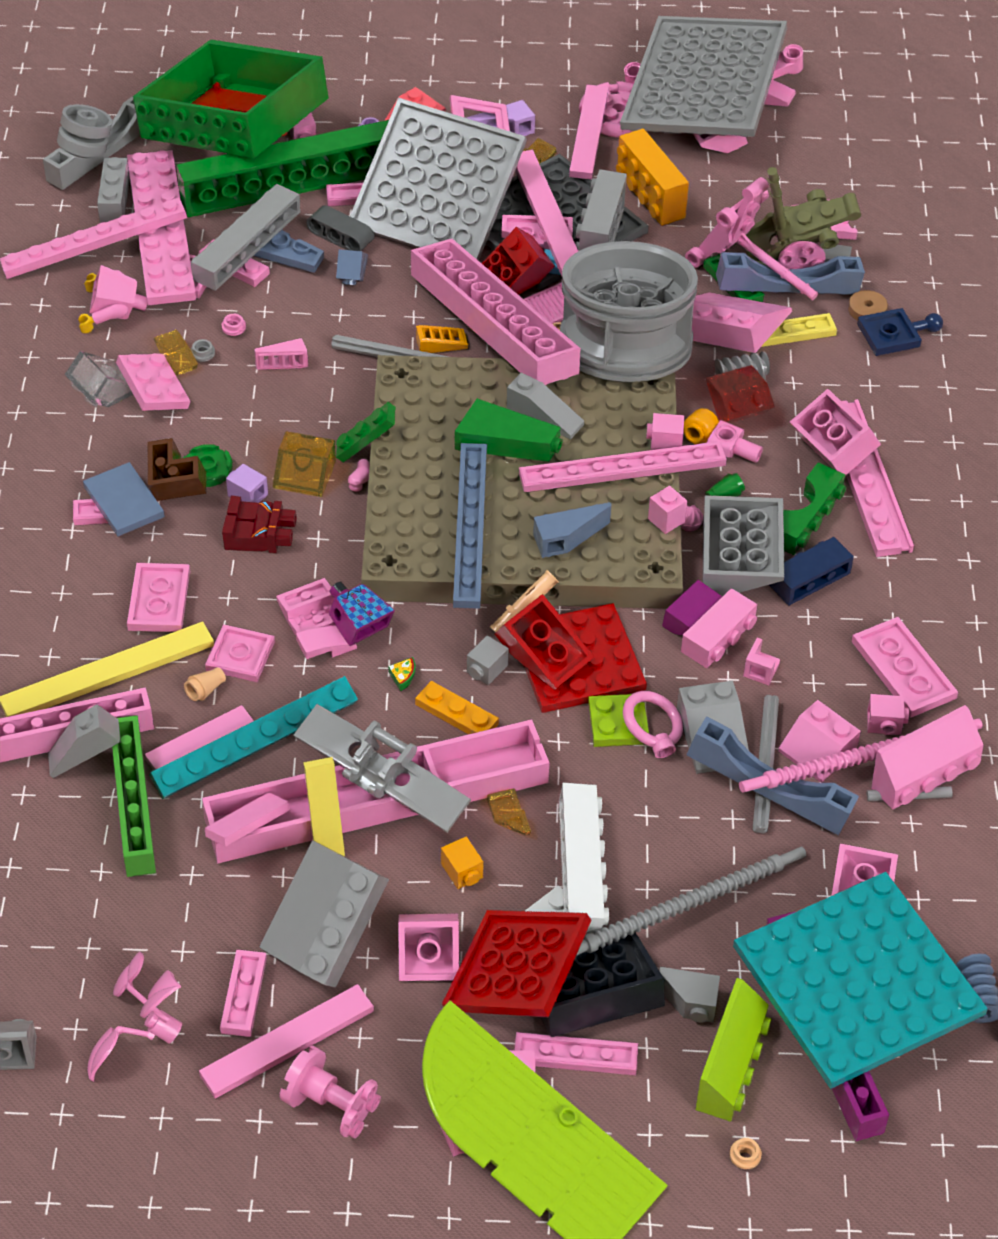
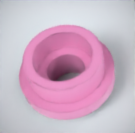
[222,314,246,336]

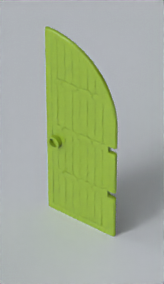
[422,1001,668,1239]

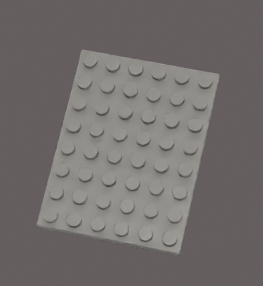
[620,16,787,137]

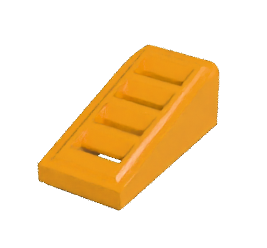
[416,325,468,353]

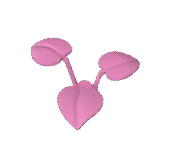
[88,951,182,1082]

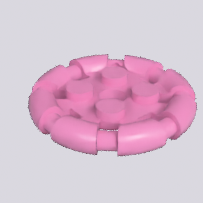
[579,81,634,138]

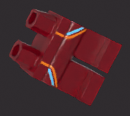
[222,495,297,553]

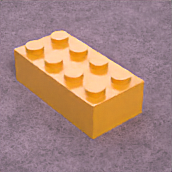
[616,128,689,226]

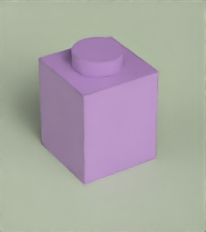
[226,464,268,503]

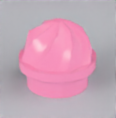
[681,505,703,532]

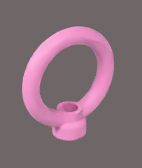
[623,691,683,758]

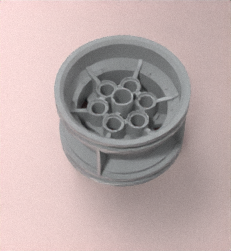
[560,241,698,382]

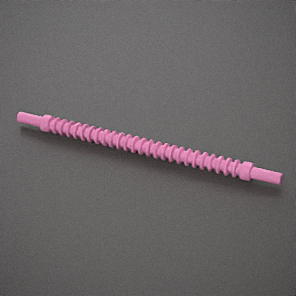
[739,718,983,793]

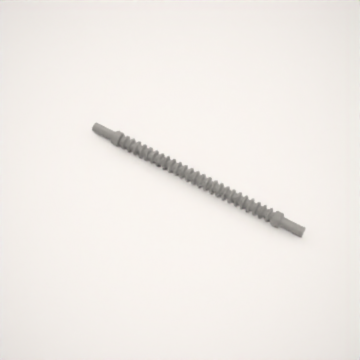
[577,847,806,955]

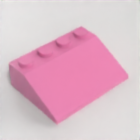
[692,293,792,353]

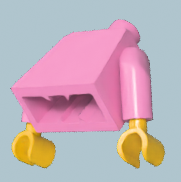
[78,265,148,333]

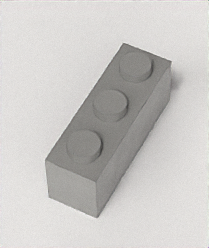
[97,157,130,223]

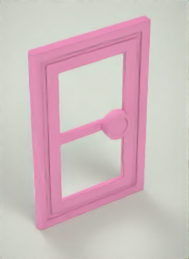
[449,95,510,131]

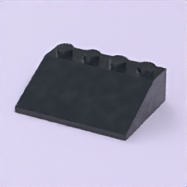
[540,931,665,1037]

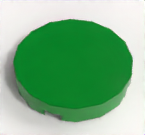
[183,445,233,487]

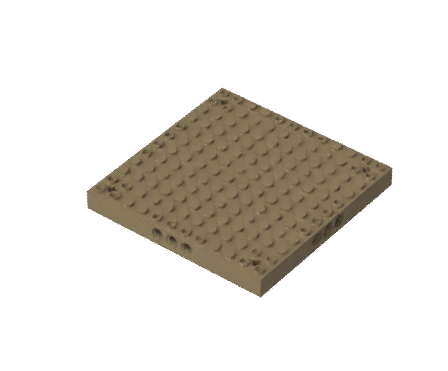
[361,355,683,609]

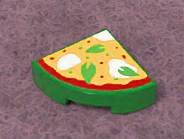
[388,657,416,691]

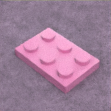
[116,353,190,411]
[127,563,190,632]

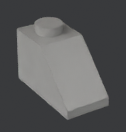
[659,967,720,1022]

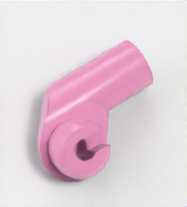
[348,459,370,492]

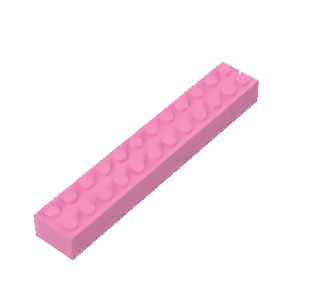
[202,720,549,863]

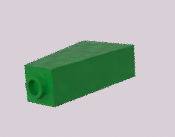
[454,398,563,462]

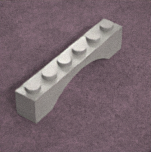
[43,96,140,190]

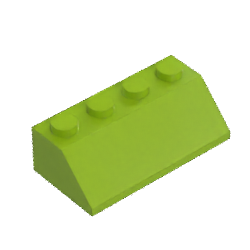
[696,978,772,1122]

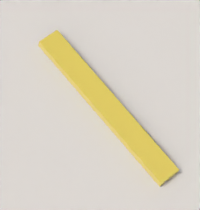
[0,622,214,717]

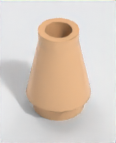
[184,667,226,701]

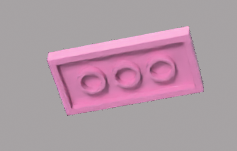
[852,617,958,718]

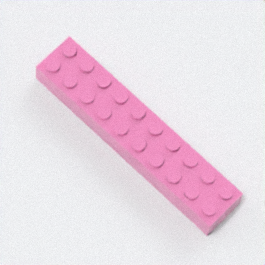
[411,239,580,385]

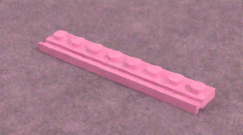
[842,399,914,557]

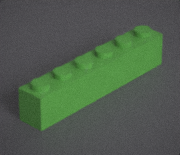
[112,715,156,877]

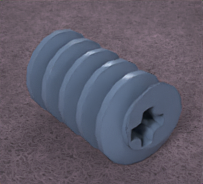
[956,954,998,1023]

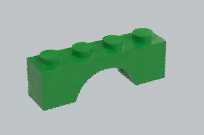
[783,462,846,555]

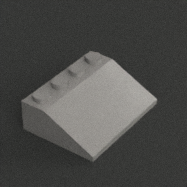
[702,495,784,596]
[259,840,389,987]

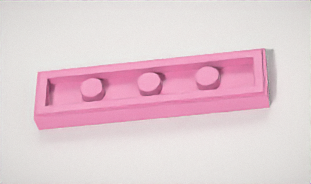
[145,705,254,771]
[515,1032,638,1075]

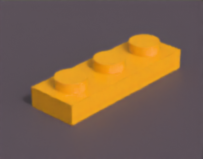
[415,681,499,735]

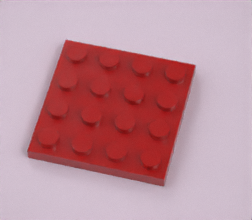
[524,603,647,713]
[442,910,592,1017]

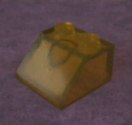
[273,431,336,497]

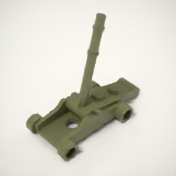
[746,167,861,265]

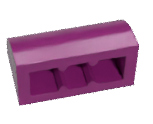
[662,580,722,635]

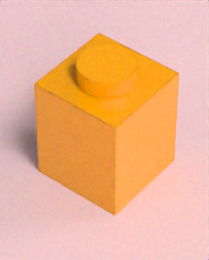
[441,836,484,889]

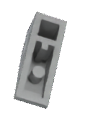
[507,373,584,440]
[48,705,121,778]

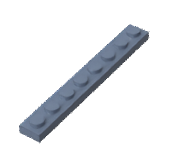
[453,443,487,609]

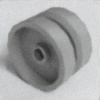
[57,104,113,157]

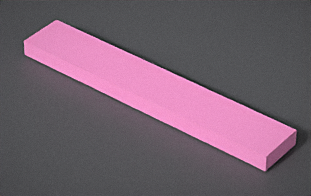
[569,85,609,179]
[199,984,374,1099]

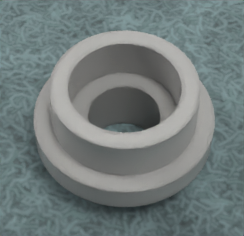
[190,339,215,362]

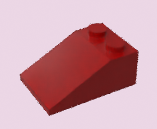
[494,594,594,690]

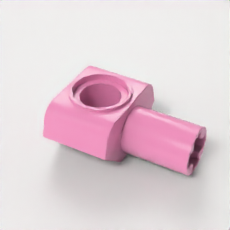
[707,420,763,463]

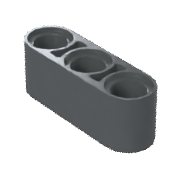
[306,205,375,251]

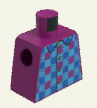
[329,581,395,646]

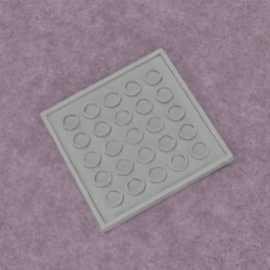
[350,97,527,261]

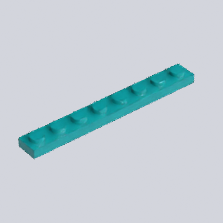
[149,676,358,800]

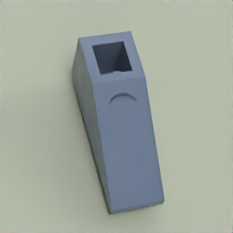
[533,502,611,558]

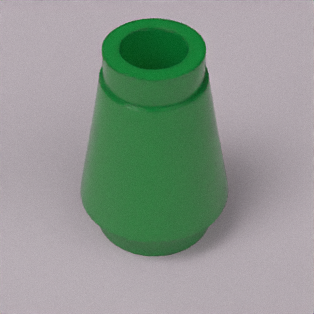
[705,473,745,497]

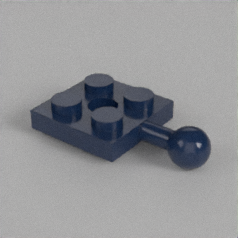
[857,308,943,356]

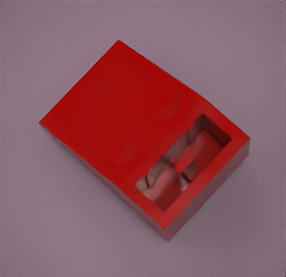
[482,227,555,295]

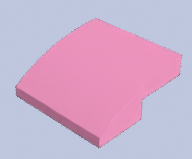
[276,578,336,636]

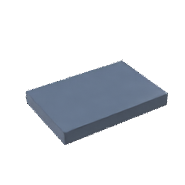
[83,462,165,537]

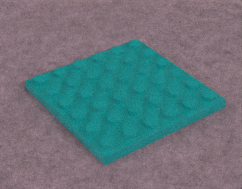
[733,872,988,1089]

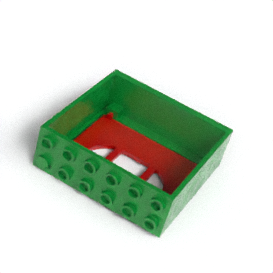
[133,39,329,158]

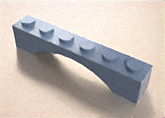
[716,252,865,295]
[687,716,859,835]

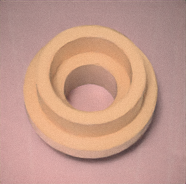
[730,1138,762,1169]

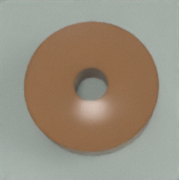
[848,290,888,321]

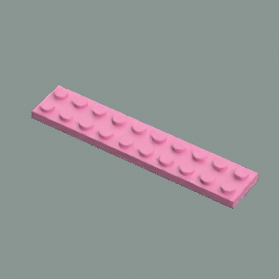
[127,150,196,305]

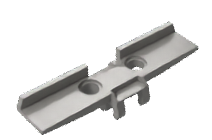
[294,704,471,833]

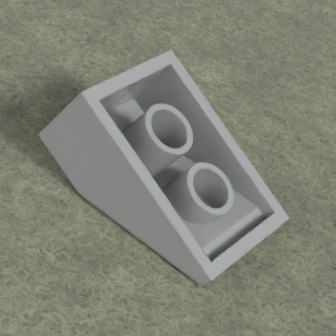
[677,680,749,774]

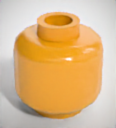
[683,408,719,444]

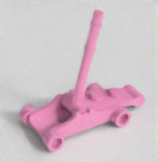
[685,177,818,300]

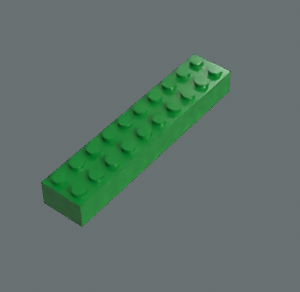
[177,120,389,218]

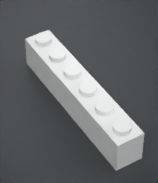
[559,783,609,934]

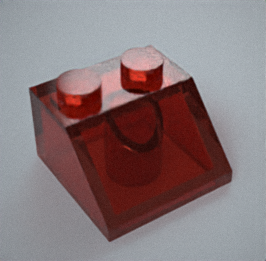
[705,365,775,423]

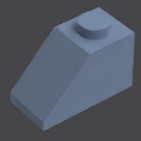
[336,249,368,285]

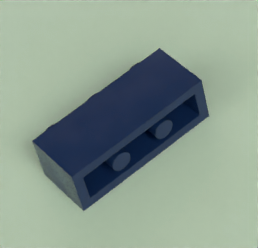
[769,537,854,606]

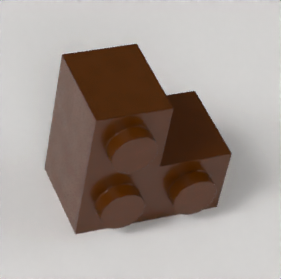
[147,438,207,501]

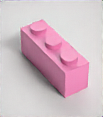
[681,588,757,668]

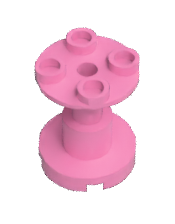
[775,205,826,269]
[280,1045,381,1139]

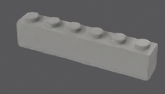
[191,184,300,291]

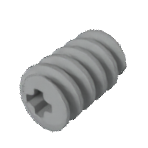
[715,351,770,389]

